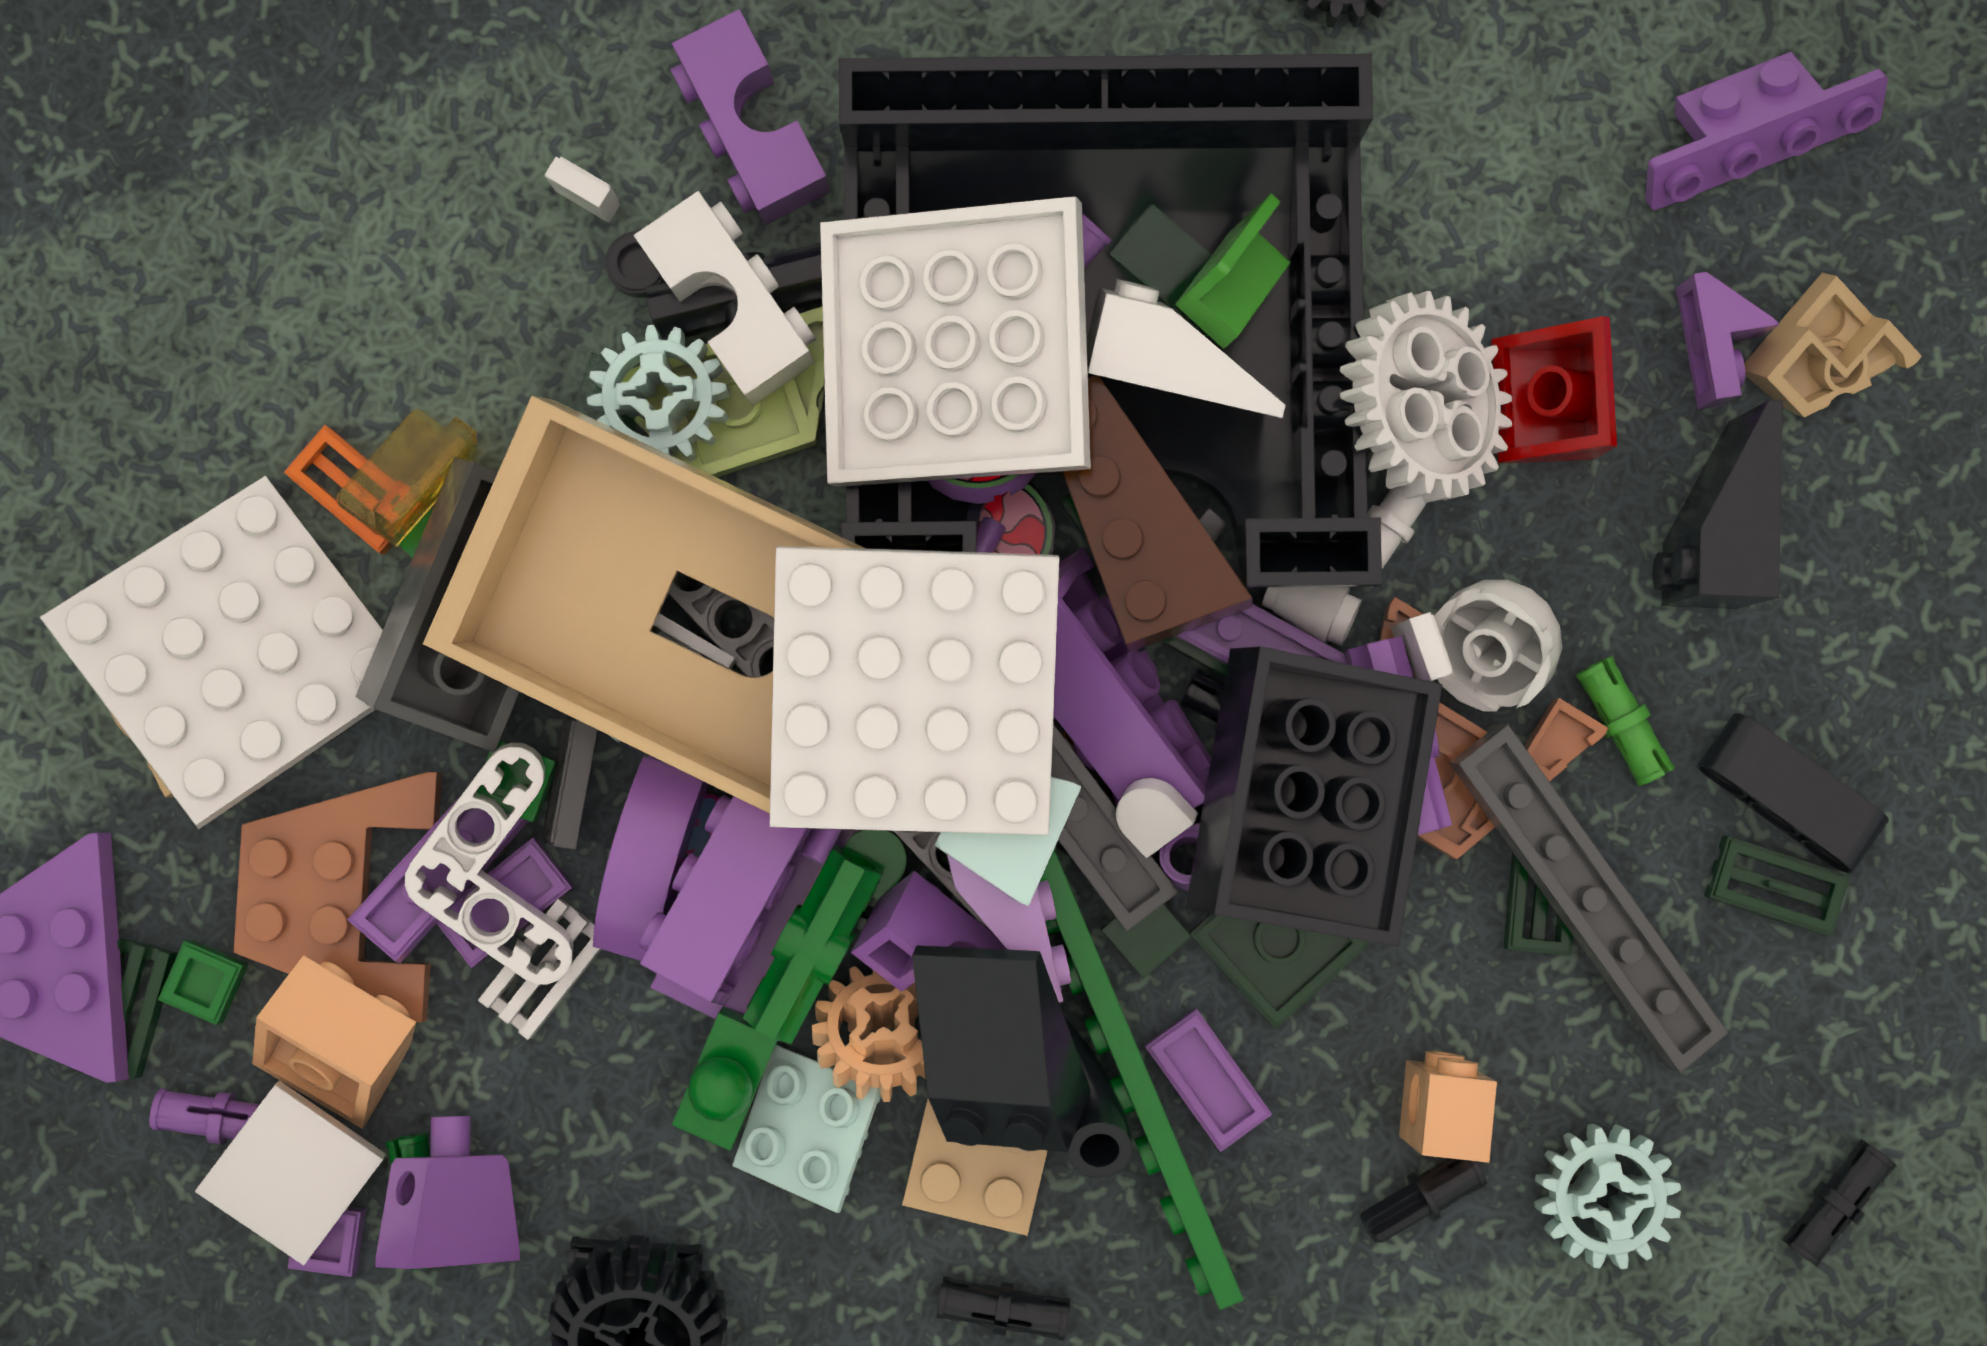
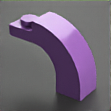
[593,755,710,961]

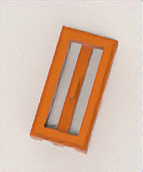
[283,425,425,555]

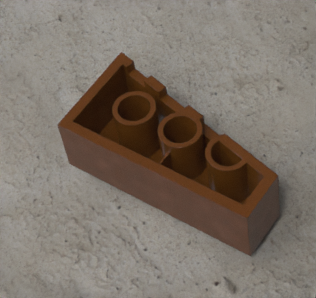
[1063,375,1253,652]

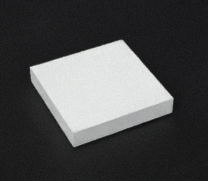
[195,1080,386,1265]

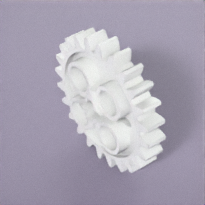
[1340,291,1512,503]

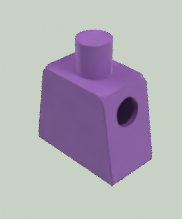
[375,1116,520,1269]

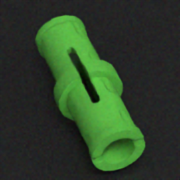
[1575,655,1675,787]

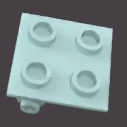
[732,1045,881,1213]

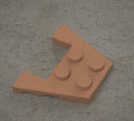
[1378,597,1608,859]
[233,772,442,1023]

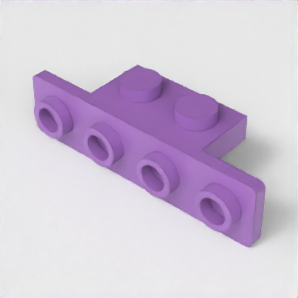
[1646,52,1888,210]

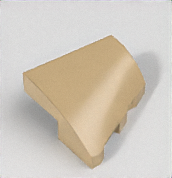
[1744,273,1922,418]

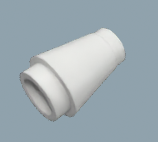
[1262,587,1362,646]

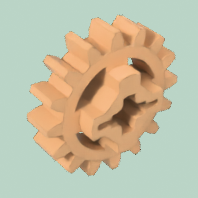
[812,966,926,1102]

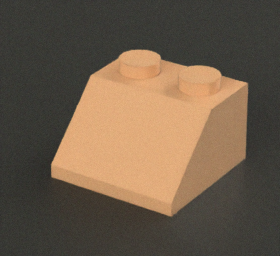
[252,955,416,1129]

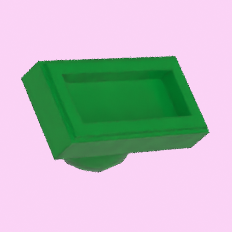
[672,1006,778,1151]

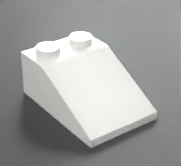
[1087,279,1285,418]

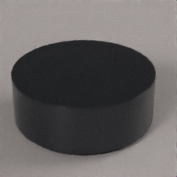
[605,231,665,298]

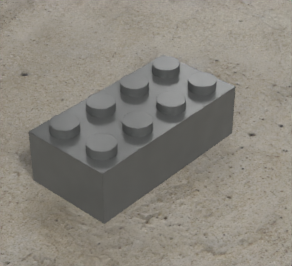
[355,457,520,752]

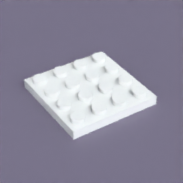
[820,196,1091,487]
[40,476,383,830]
[770,546,1059,835]

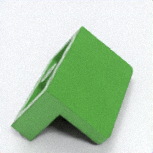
[1175,193,1291,349]

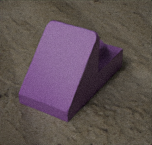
[1676,272,1779,410]

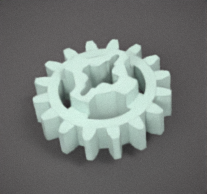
[587,325,731,461]
[1534,1124,1681,1269]

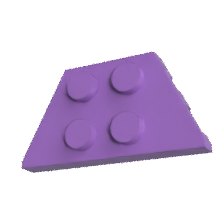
[0,833,129,1083]

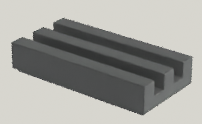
[542,717,597,850]

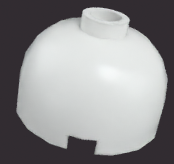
[1434,580,1563,712]

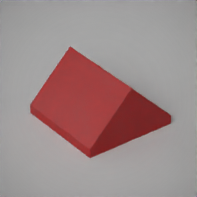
[1491,316,1617,464]

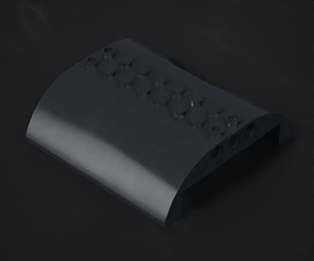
[839,54,1382,587]

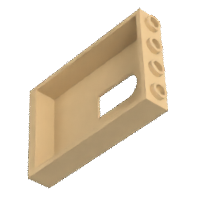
[423,396,866,814]

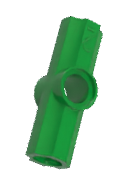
[742,845,884,1044]

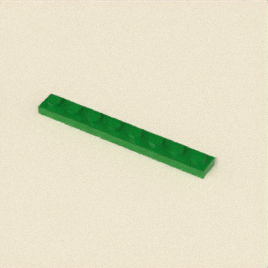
[1040,850,1244,1310]

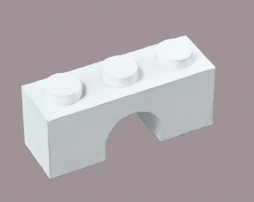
[634,191,816,406]

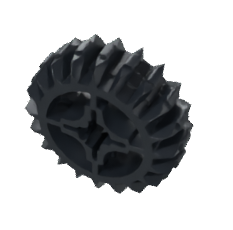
[548,1236,728,1346]

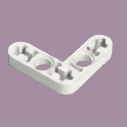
[405,743,573,985]

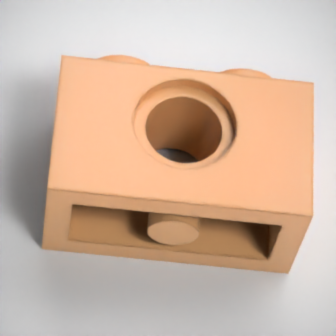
[1399,1051,1497,1163]

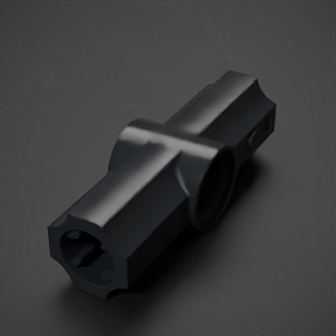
[645,242,822,340]

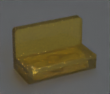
[336,409,477,547]

